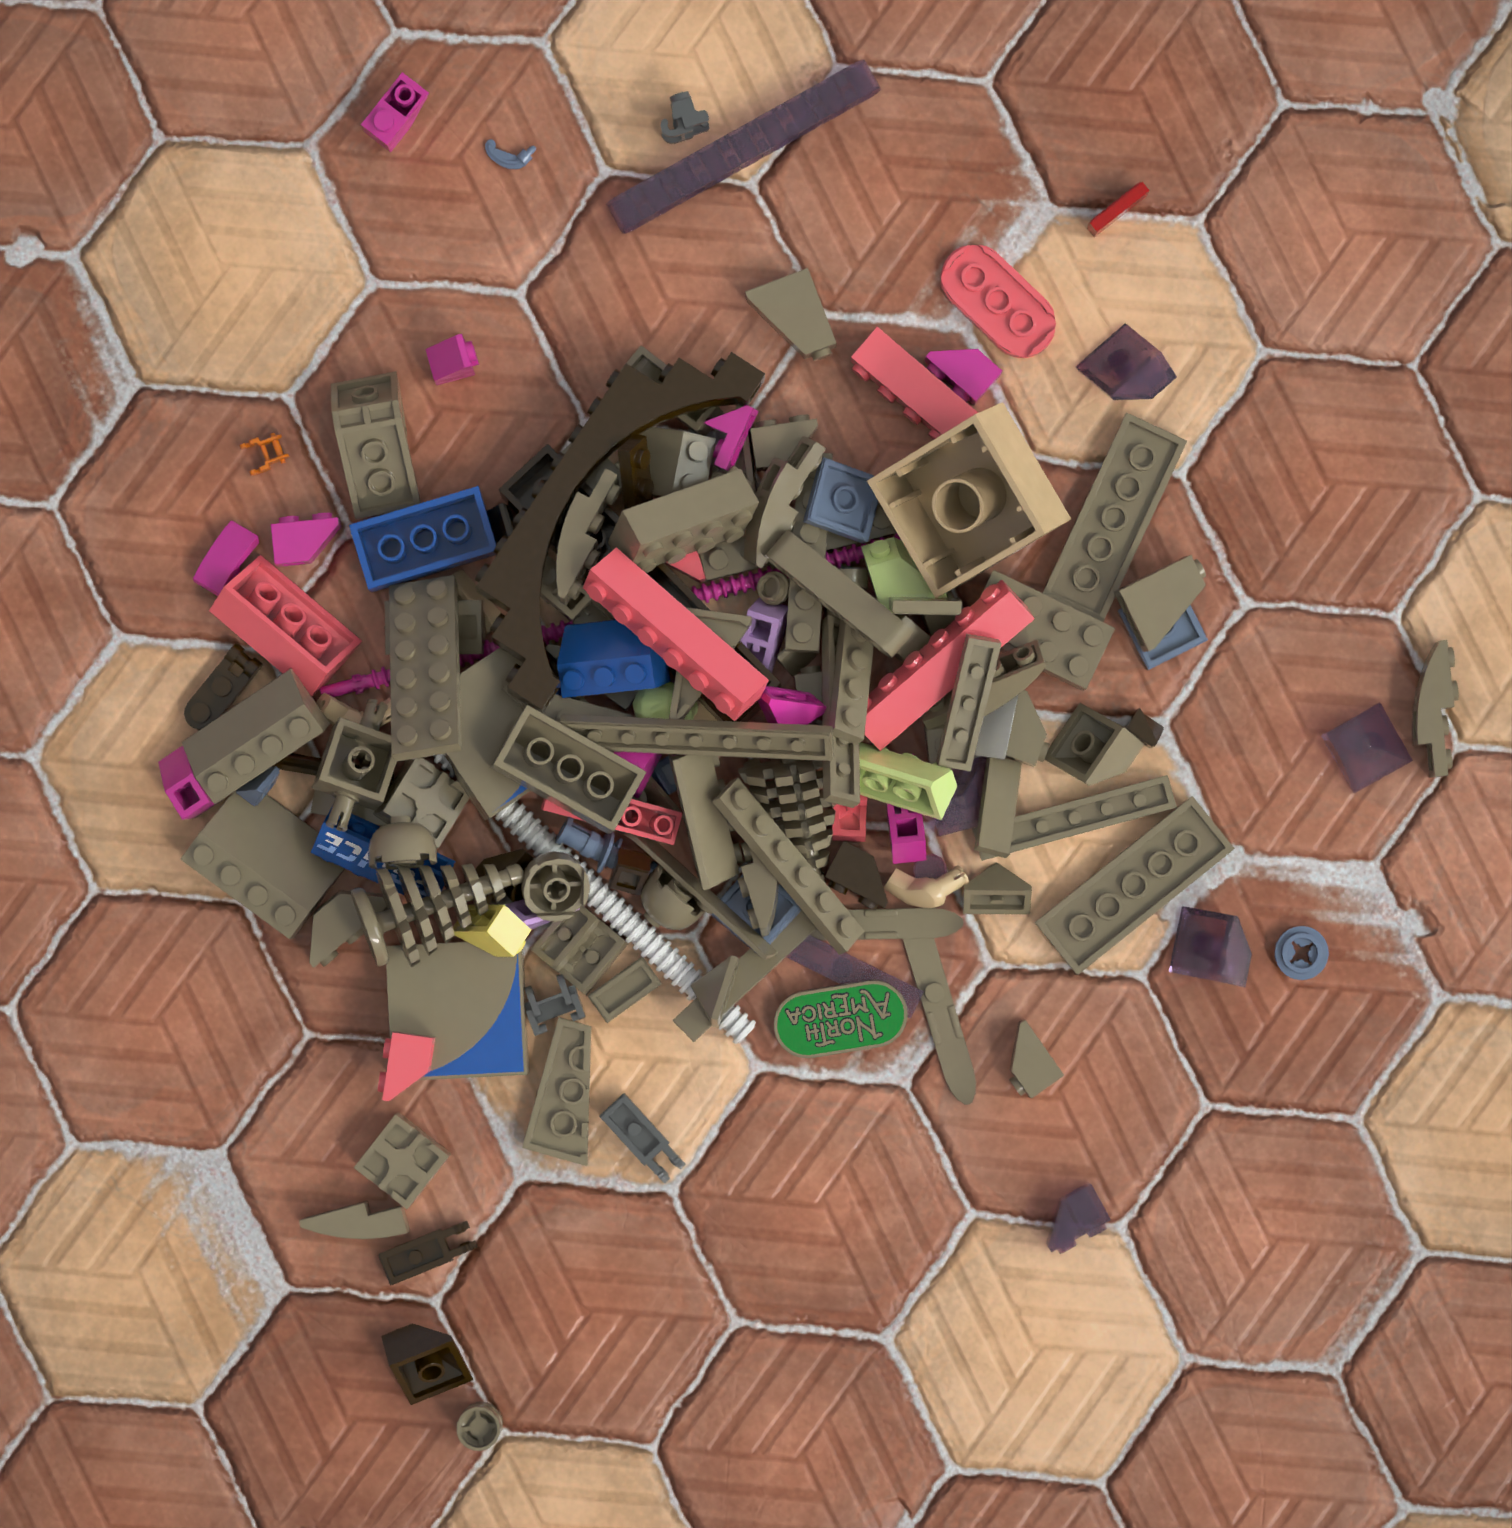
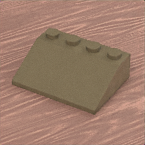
[181,790,345,939]

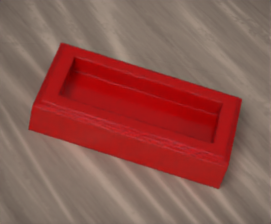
[1087,182,1150,238]

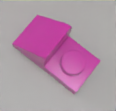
[704,405,759,471]

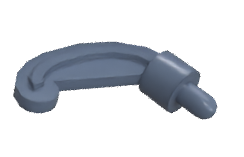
[485,139,536,169]

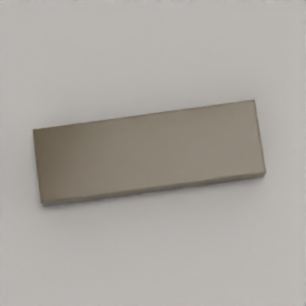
[974,757,1022,858]

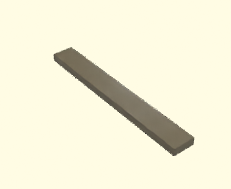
[559,714,834,761]

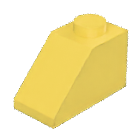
[453,905,531,957]

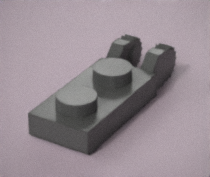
[599,1093,686,1183]

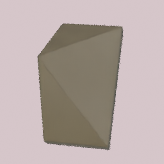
[963,862,1032,914]
[690,955,739,1028]

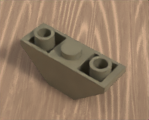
[309,890,387,968]

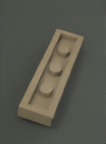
[829,619,874,745]
[936,634,1002,771]

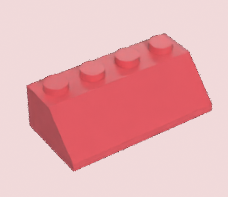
[209,555,362,696]

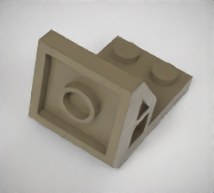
[331,371,421,519]

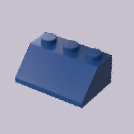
[557,619,671,698]

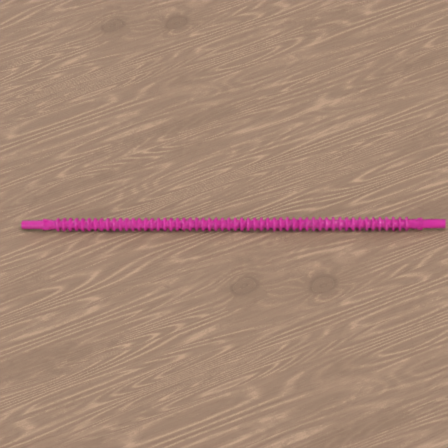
[320,533,901,697]

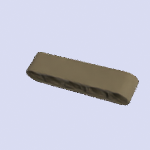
[765,530,913,658]

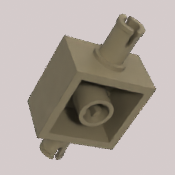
[312,699,396,832]

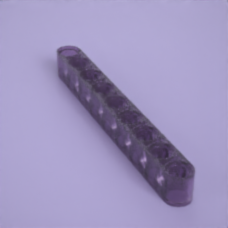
[606,60,881,234]

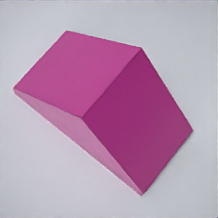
[758,686,827,725]

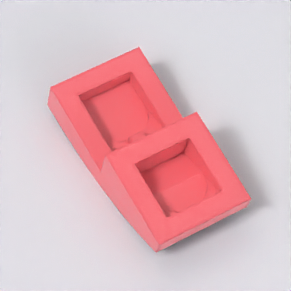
[832,795,867,842]

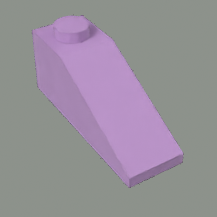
[741,597,788,673]

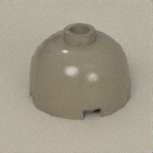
[368,816,437,870]
[521,851,590,922]
[641,864,705,930]

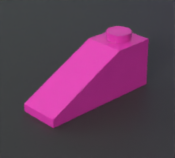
[886,754,926,864]

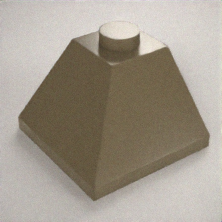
[1044,703,1144,786]

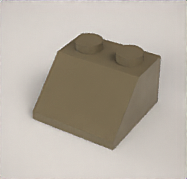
[640,427,716,498]

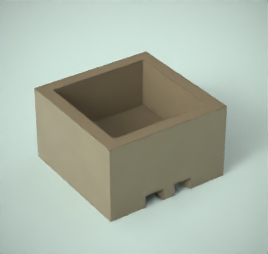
[373,757,469,849]
[354,1113,451,1209]

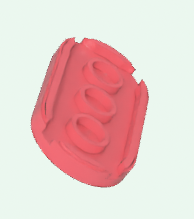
[941,245,1056,358]

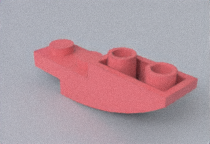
[541,798,683,845]

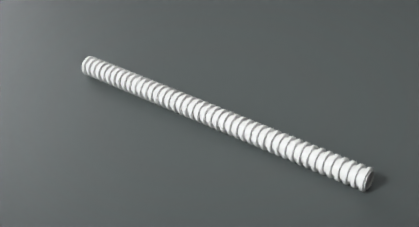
[433,754,756,1044]

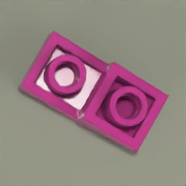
[193,520,259,596]

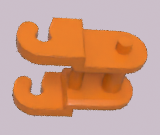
[239,433,290,476]

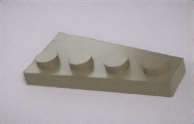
[522,1017,591,1166]

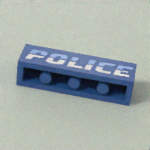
[311,805,456,898]

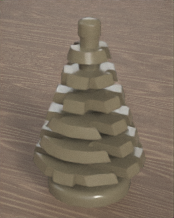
[738,719,836,883]
[350,863,524,968]

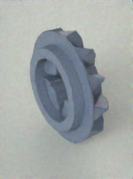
[1274,926,1329,980]

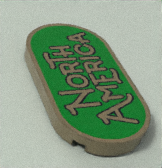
[774,979,908,1058]

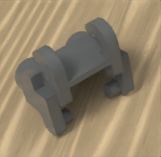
[661,91,710,144]
[524,974,586,1036]

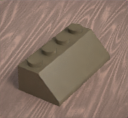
[182,668,330,805]
[490,705,646,834]
[668,754,743,890]

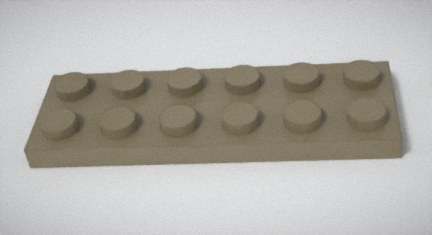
[1043,413,1187,622]
[389,575,462,762]
[1034,796,1235,975]

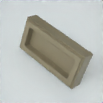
[588,957,662,1023]

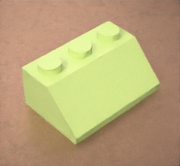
[859,742,957,820]

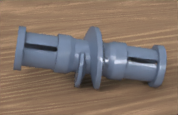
[555,817,658,874]

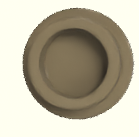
[757,571,790,605]

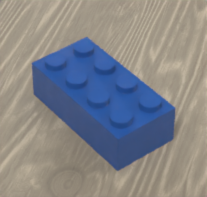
[349,486,497,593]

